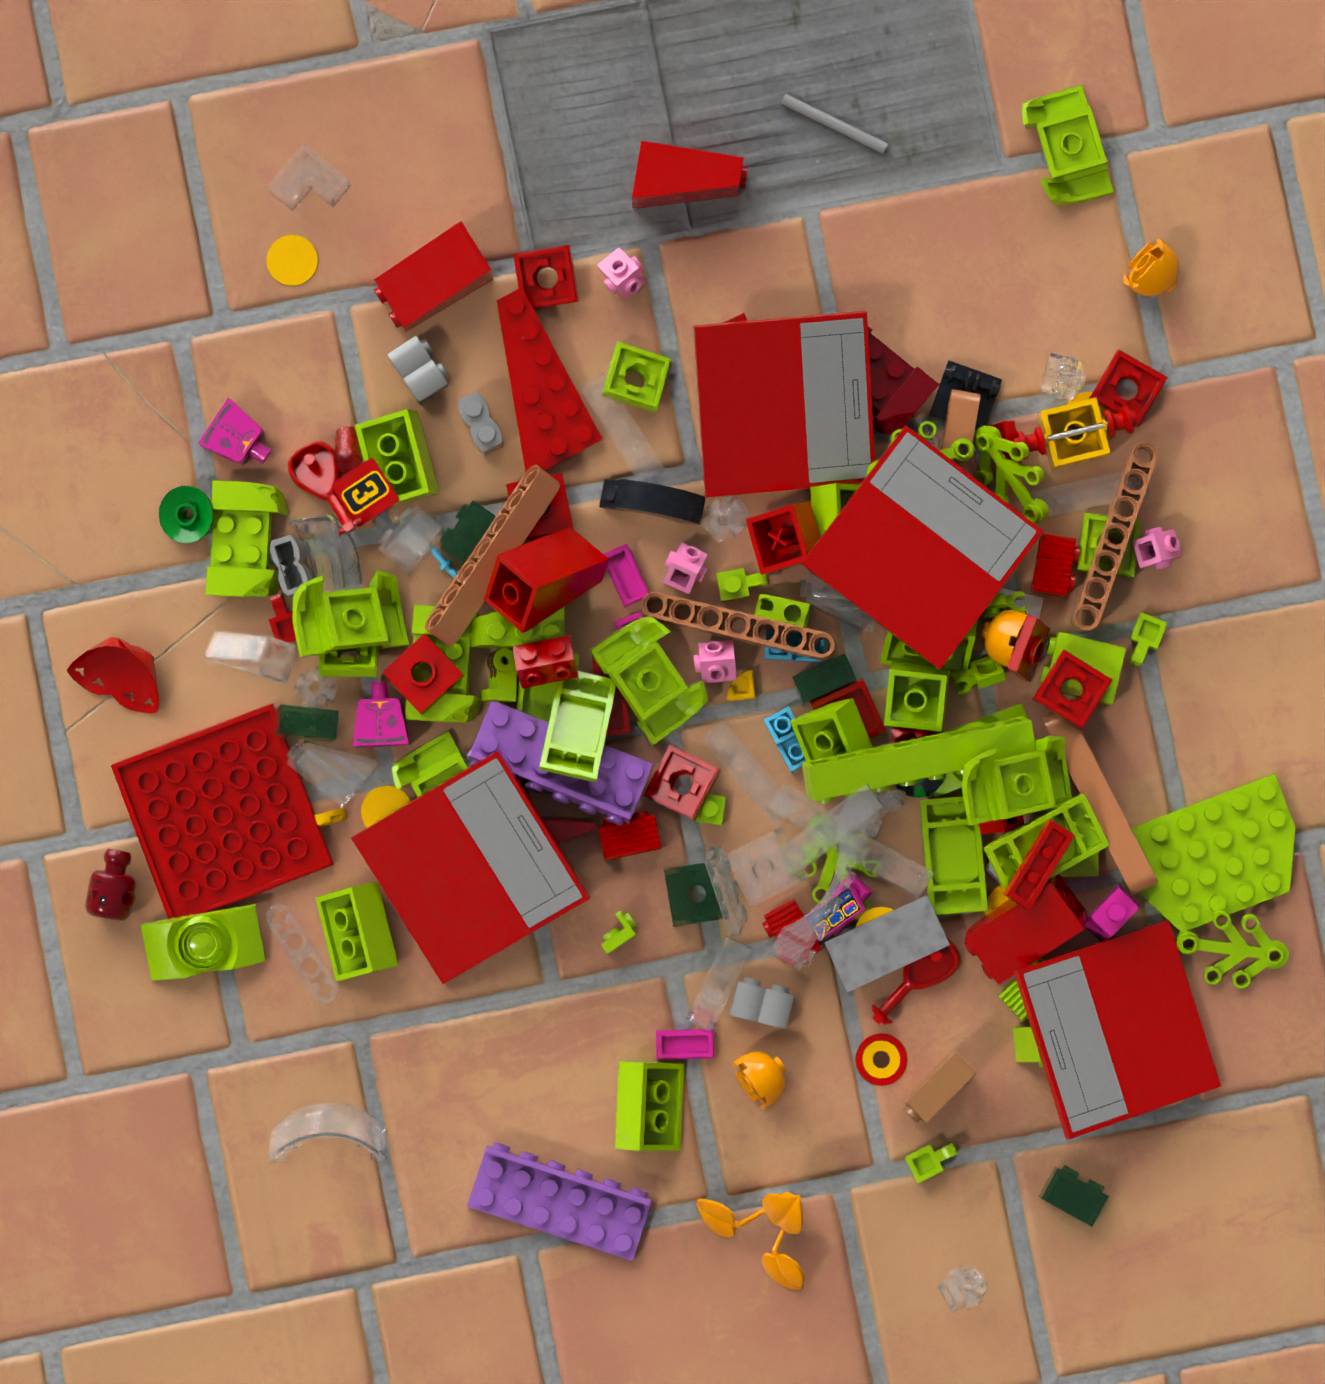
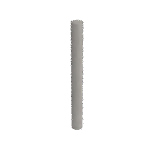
[781,94,888,154]

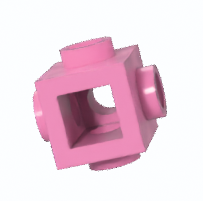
[597,247,647,300]
[1132,527,1182,570]
[663,542,708,594]
[694,640,737,683]

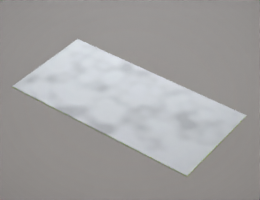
[824,895,950,992]

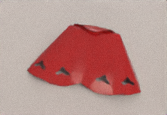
[66,637,159,713]

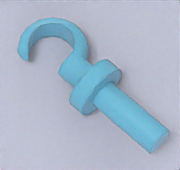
[430,547,458,578]

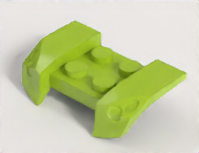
[1022,85,1114,206]
[205,480,289,597]
[293,570,409,657]
[405,605,483,722]
[589,617,708,746]
[392,731,468,797]
[962,736,1072,825]

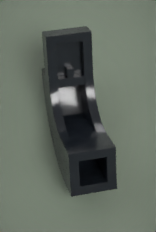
[599,479,706,525]

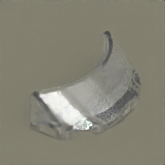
[289,514,362,592]
[268,1102,387,1163]

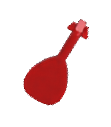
[287,441,362,535]
[871,937,961,1025]

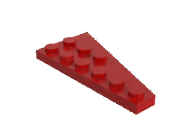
[496,287,603,473]

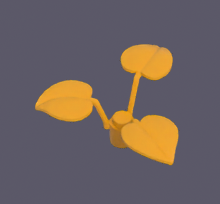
[696,1192,804,1290]

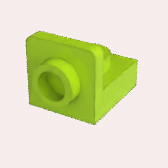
[601,911,638,954]

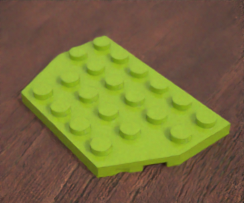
[1131,773,1296,932]

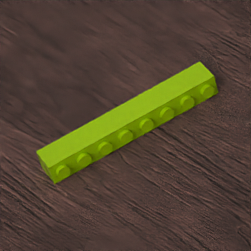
[802,716,1036,804]

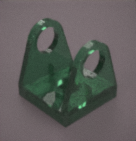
[664,861,730,927]

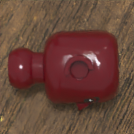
[85,849,136,921]

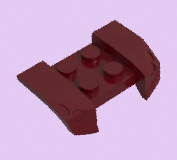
[868,327,940,435]

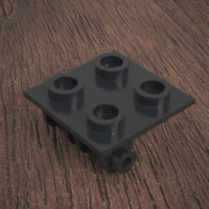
[929,360,1002,431]

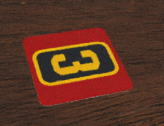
[332,458,399,527]

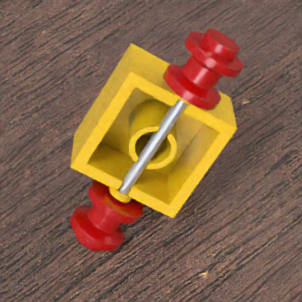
[1013,397,1138,471]

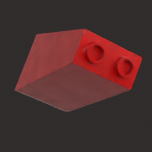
[632,141,748,209]
[373,221,494,332]
[483,527,609,633]
[964,874,1087,985]

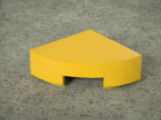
[727,670,756,702]
[315,808,347,827]
[984,885,1008,916]

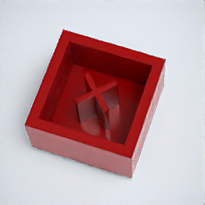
[745,501,820,575]

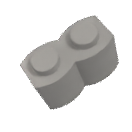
[387,336,450,404]
[458,392,503,456]
[270,535,314,597]
[729,977,794,1029]

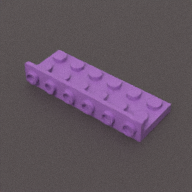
[468,700,653,825]
[467,1142,653,1261]

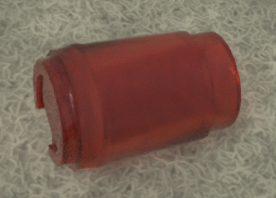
[334,426,362,472]

